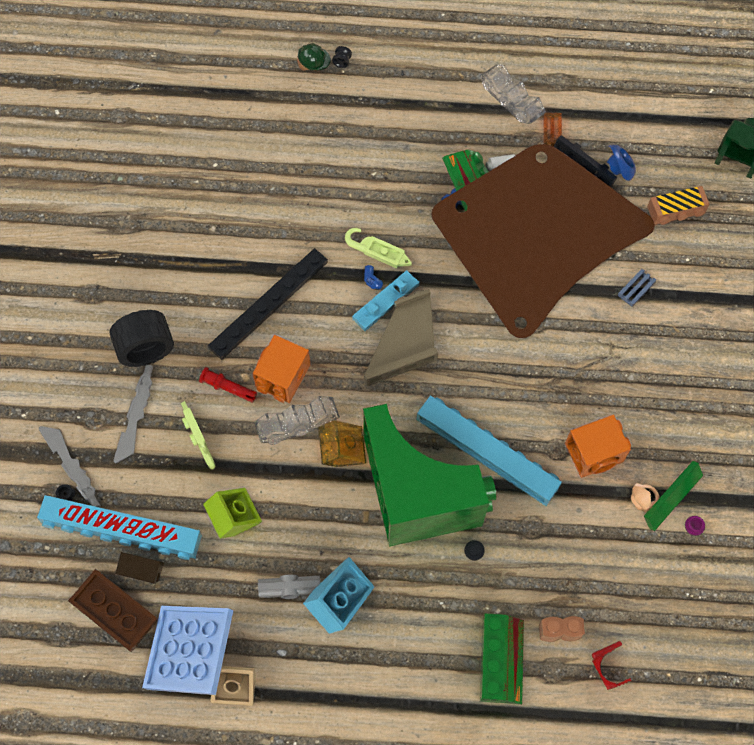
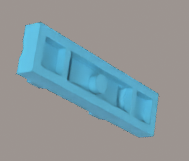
[352,270,419,331]

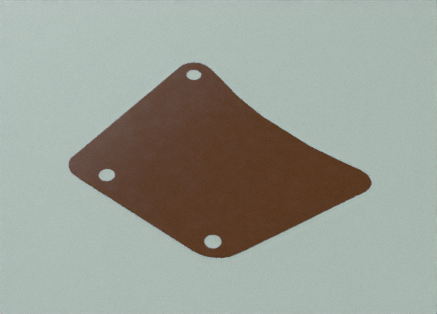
[431,144,655,338]

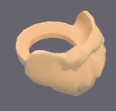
[631,483,659,512]

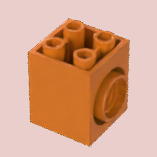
[253,335,310,403]
[565,414,631,478]

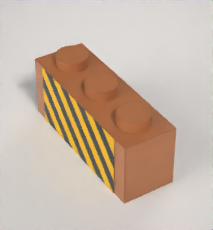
[647,186,710,225]

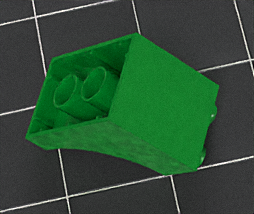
[363,404,497,547]

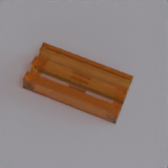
[543,113,562,146]

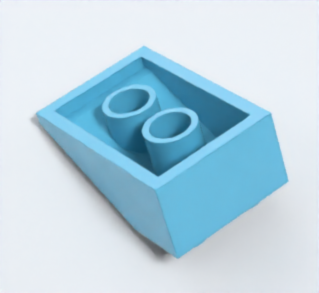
[303,557,374,634]

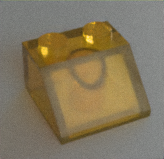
[318,420,366,467]

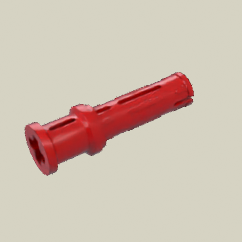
[199,367,257,403]

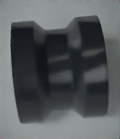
[332,46,352,68]

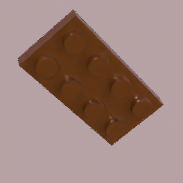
[68,569,158,653]

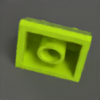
[203,488,262,539]

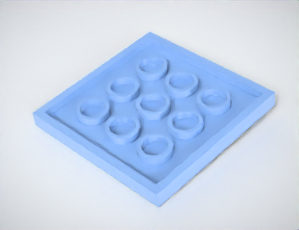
[142,606,233,695]

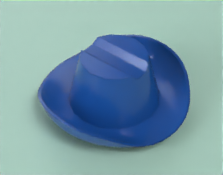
[607,144,636,181]

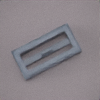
[618,269,656,307]

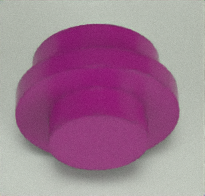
[685,516,705,536]

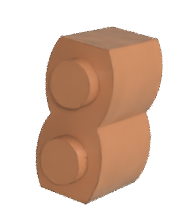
[539,616,585,642]

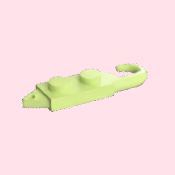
[345,228,412,269]
[181,401,215,469]

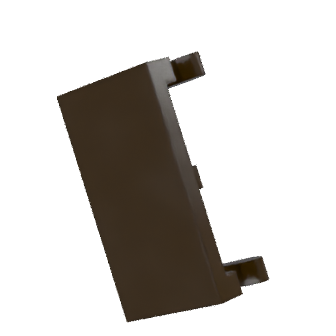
[115,552,164,584]

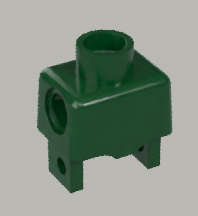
[714,118,754,179]

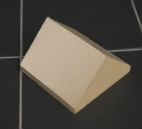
[211,666,256,706]

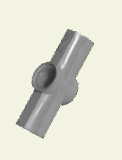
[258,575,320,599]

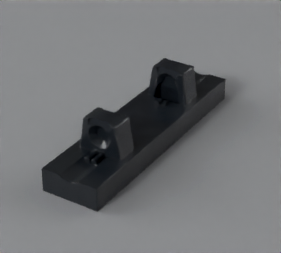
[554,135,617,188]

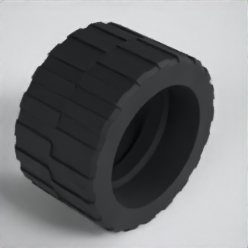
[109,309,174,367]

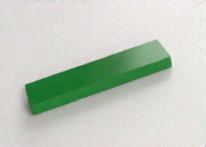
[644,461,703,531]

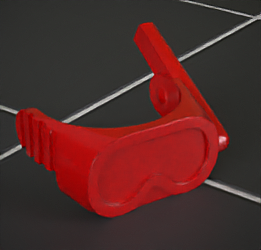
[592,641,632,690]

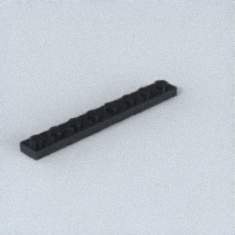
[208,248,328,360]

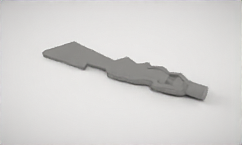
[113,365,153,463]
[39,426,101,508]

